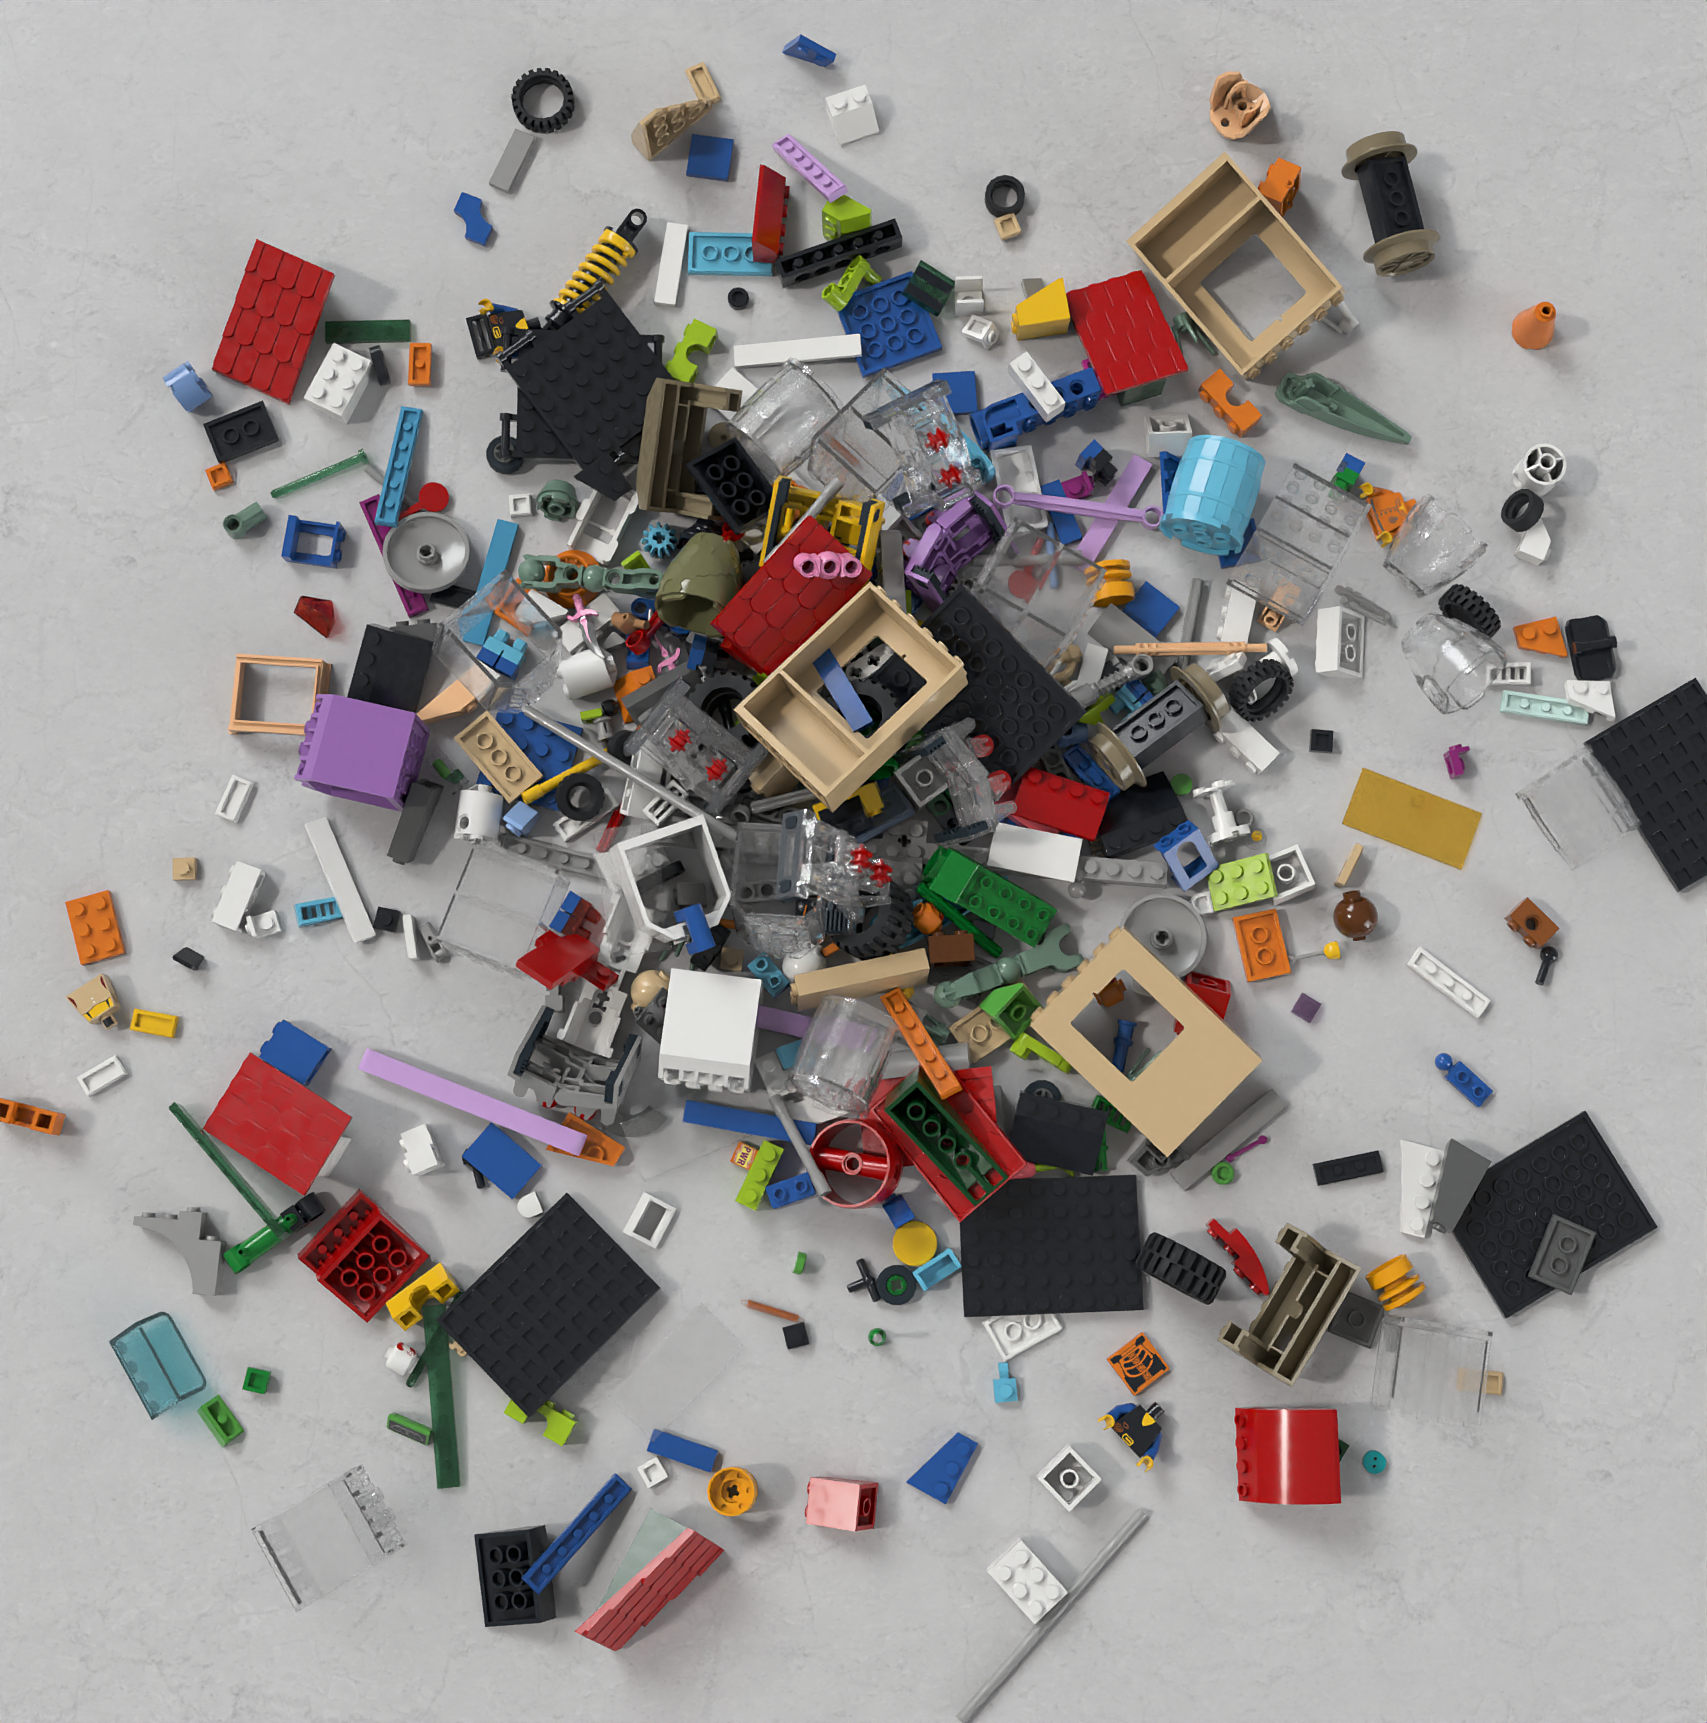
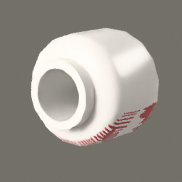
[384,1342,419,1376]

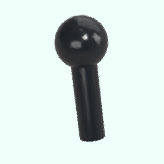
[1535,946,1558,986]

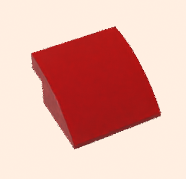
[297,1188,429,1323]

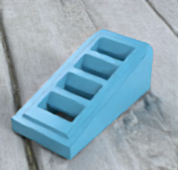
[294,897,343,927]

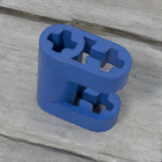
[673,903,716,955]

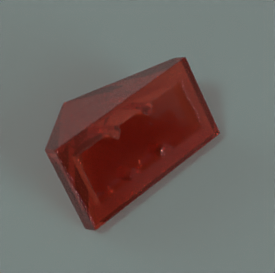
[293,595,336,638]

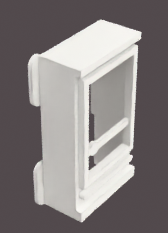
[567,490,639,567]

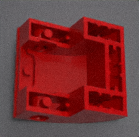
[1234,1407,1341,1505]

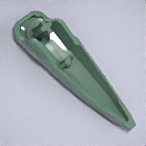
[1275,372,1412,444]

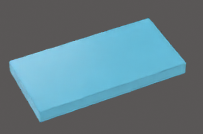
[688,232,773,276]

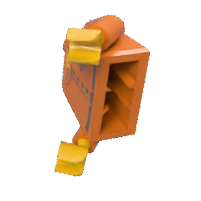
[1358,482,1418,548]

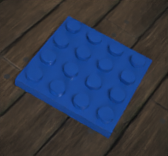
[836,271,942,378]
[476,706,583,812]

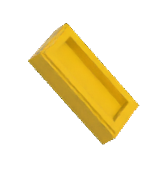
[130,1008,179,1038]

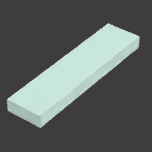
[1500,690,1589,726]

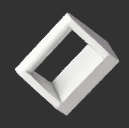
[623,1192,676,1249]

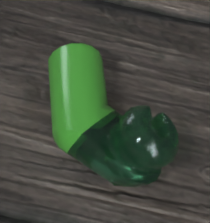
[432,759,464,784]

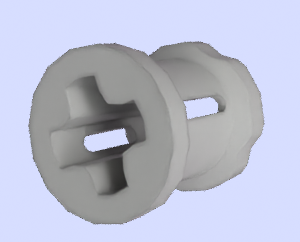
[593,716,614,743]

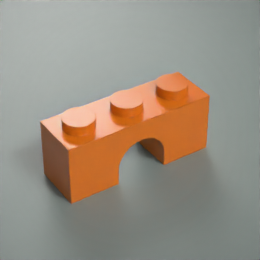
[1198,369,1262,438]
[0,1098,66,1136]

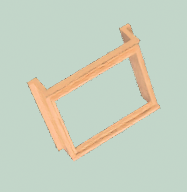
[227,653,332,736]

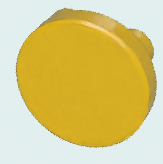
[892,1221,937,1266]

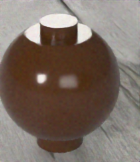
[1333,890,1378,941]

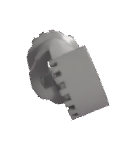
[711,804,751,827]

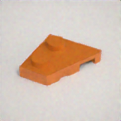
[1512,616,1568,658]

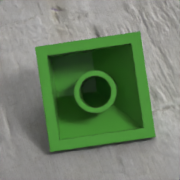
[979,983,1044,1041]

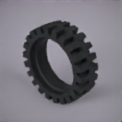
[511,68,575,134]
[1438,584,1501,644]
[1228,659,1294,722]

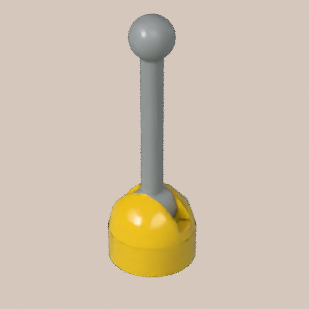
[1287,941,1340,964]

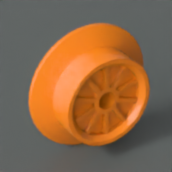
[543,550,600,609]

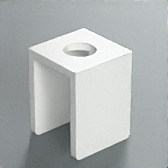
[954,276,984,317]

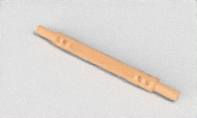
[1114,641,1267,656]

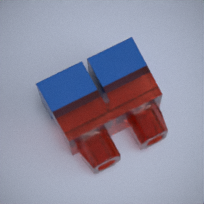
[549,890,602,939]

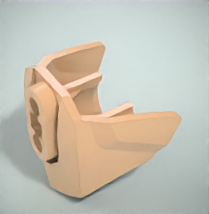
[1209,71,1271,140]

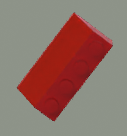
[752,164,790,263]
[1010,767,1110,842]

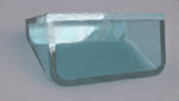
[109,1312,206,1420]

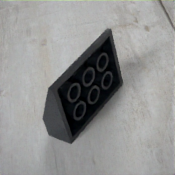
[685,437,773,535]
[347,623,435,713]
[1096,771,1188,859]
[1009,1090,1109,1176]
[474,1525,556,1627]

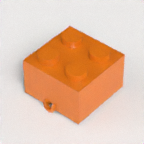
[1257,157,1301,218]

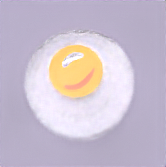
[1244,828,1267,850]

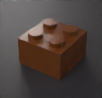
[927,930,975,968]

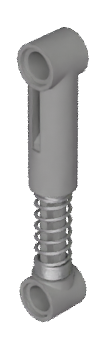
[1069,654,1154,708]

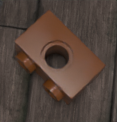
[1504,897,1560,949]

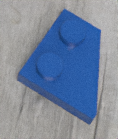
[782,34,837,67]

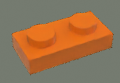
[408,343,432,387]

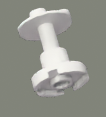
[1230,638,1298,705]
[1193,780,1251,846]

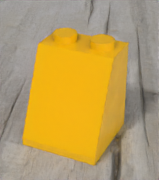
[1010,278,1070,341]

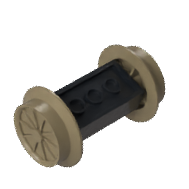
[1341,131,1440,277]
[1087,663,1230,791]

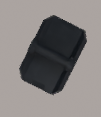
[1565,615,1617,681]

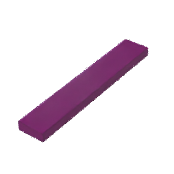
[359,494,429,618]

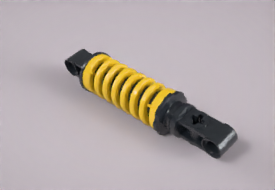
[541,208,647,330]

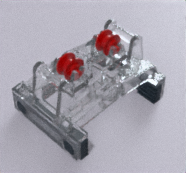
[624,675,769,818]

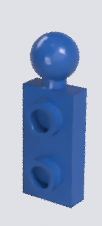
[1435,1053,1493,1107]

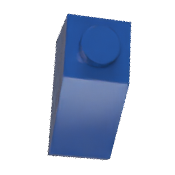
[882,1193,915,1229]

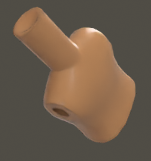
[611,611,650,635]

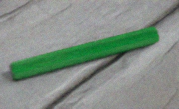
[916,882,1003,958]

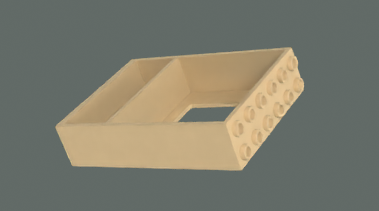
[1126,152,1346,381]
[734,582,968,813]
[1030,925,1263,1157]

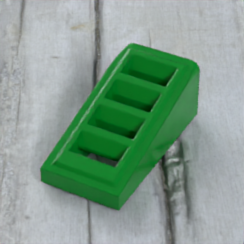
[1091,1095,1132,1134]

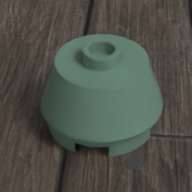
[536,480,579,522]

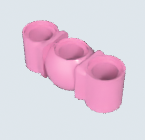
[793,551,862,579]

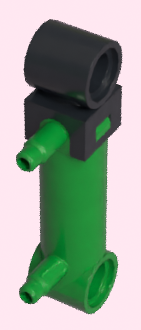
[222,1192,326,1274]

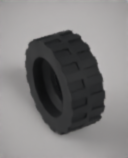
[555,772,605,821]
[690,923,731,972]

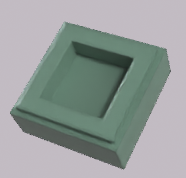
[1141,670,1168,696]

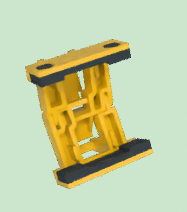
[759,475,886,591]

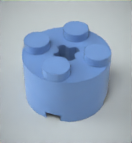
[162,361,213,413]

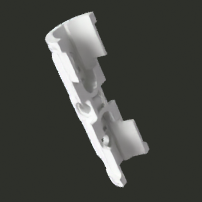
[556,893,667,1058]

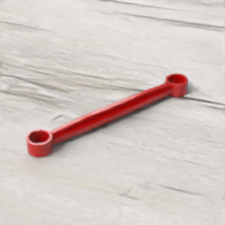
[626,522,746,655]

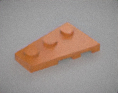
[545,1112,626,1166]

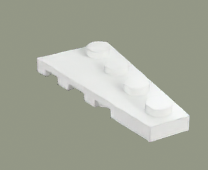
[1400,1140,1445,1238]

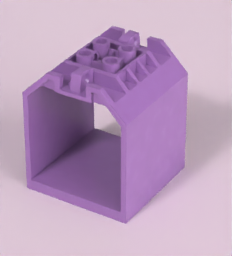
[294,694,431,812]

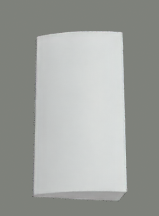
[987,445,1049,536]

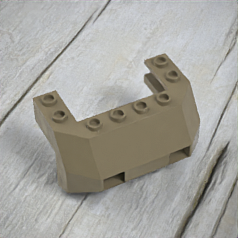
[636,378,743,521]
[1217,1223,1362,1387]

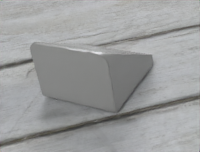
[1021,278,1044,299]
[601,632,627,653]

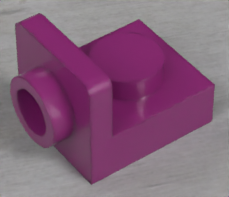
[1061,471,1095,500]
[1443,744,1470,780]

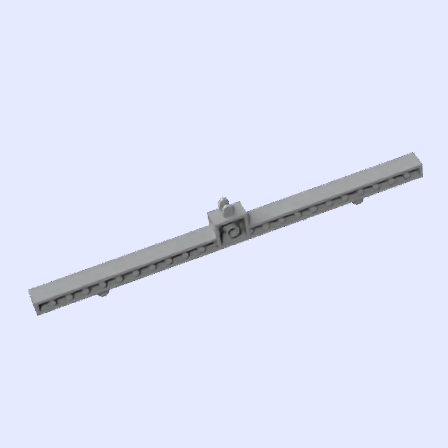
[640,804,1168,899]

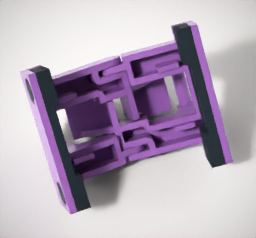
[902,490,1021,614]

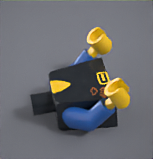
[478,298,542,363]
[1098,1402,1165,1473]

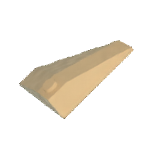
[631,97,712,161]

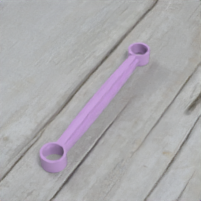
[992,484,1163,530]

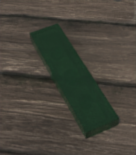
[325,319,411,344]

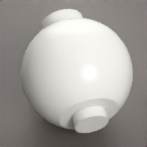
[782,940,826,986]

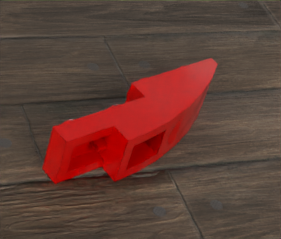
[1205,1218,1269,1296]

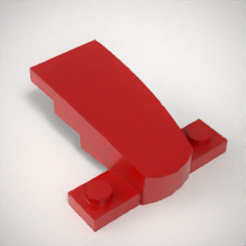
[515,930,619,991]

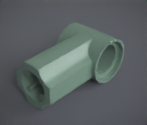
[223,501,267,539]

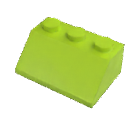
[822,195,872,241]

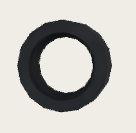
[984,175,1025,218]
[1501,489,1544,532]

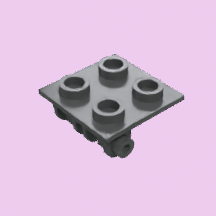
[633,987,668,1045]

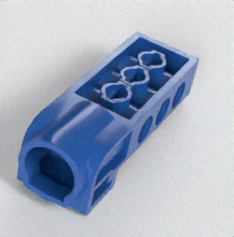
[969,367,1101,453]

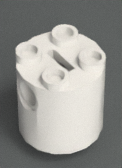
[1512,443,1567,497]
[555,646,618,700]
[454,784,504,845]

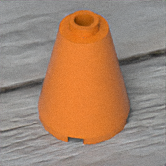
[1512,302,1556,350]

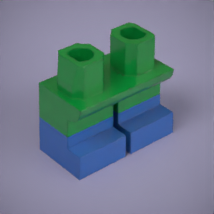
[1327,453,1365,502]

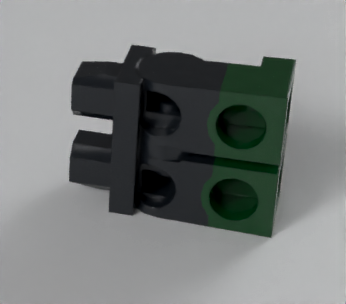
[925,780,987,846]

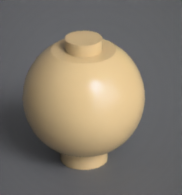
[630,970,670,1010]

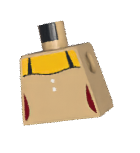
[66,973,121,1030]

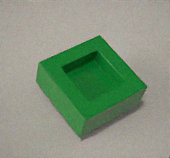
[242,1367,272,1394]

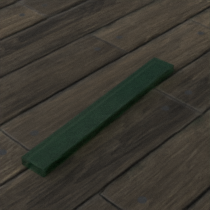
[169,1102,292,1240]
[422,1304,461,1489]

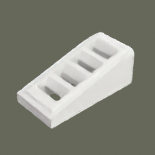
[1486,662,1531,686]

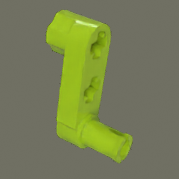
[822,255,882,311]
[1009,1032,1073,1074]

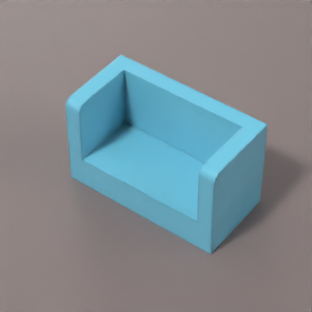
[912,1248,962,1292]

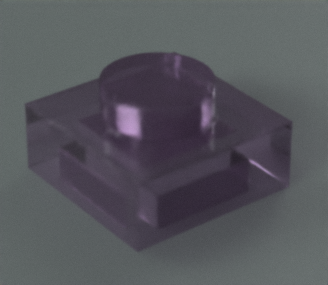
[1290,993,1321,1023]

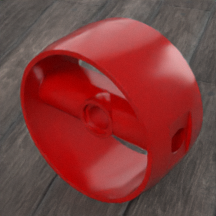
[808,1119,904,1209]

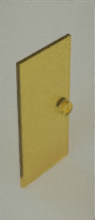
[1342,768,1482,870]

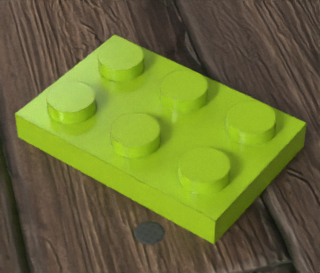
[1207,853,1278,911]

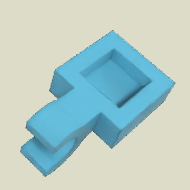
[993,1362,1018,1403]

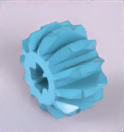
[641,522,678,559]

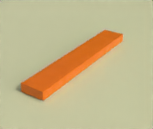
[880,987,962,1100]

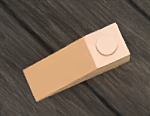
[417,678,478,725]

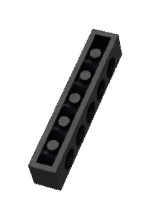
[775,218,902,288]

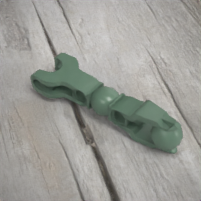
[518,554,663,599]
[934,924,1084,1009]

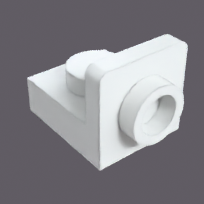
[962,315,999,350]
[245,910,282,940]

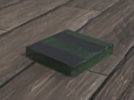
[901,260,955,317]

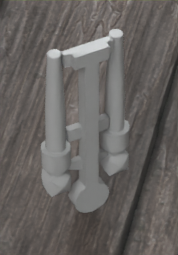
[1334,585,1391,626]

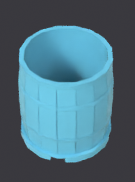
[1159,435,1266,556]

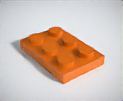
[65,890,126,966]
[1232,908,1291,983]

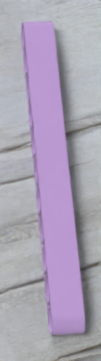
[358,1048,587,1156]

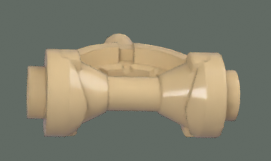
[1038,643,1083,687]

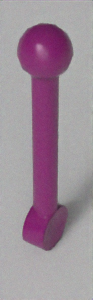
[1226,1135,1267,1162]

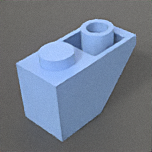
[503,801,541,837]

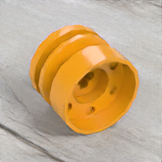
[1085,559,1135,608]
[1365,1254,1426,1311]
[707,1467,758,1516]

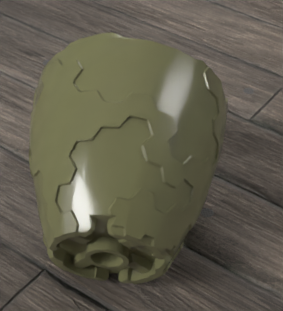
[654,532,743,638]

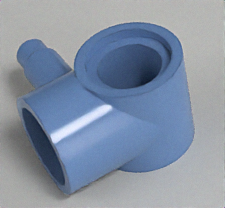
[1056,721,1088,748]

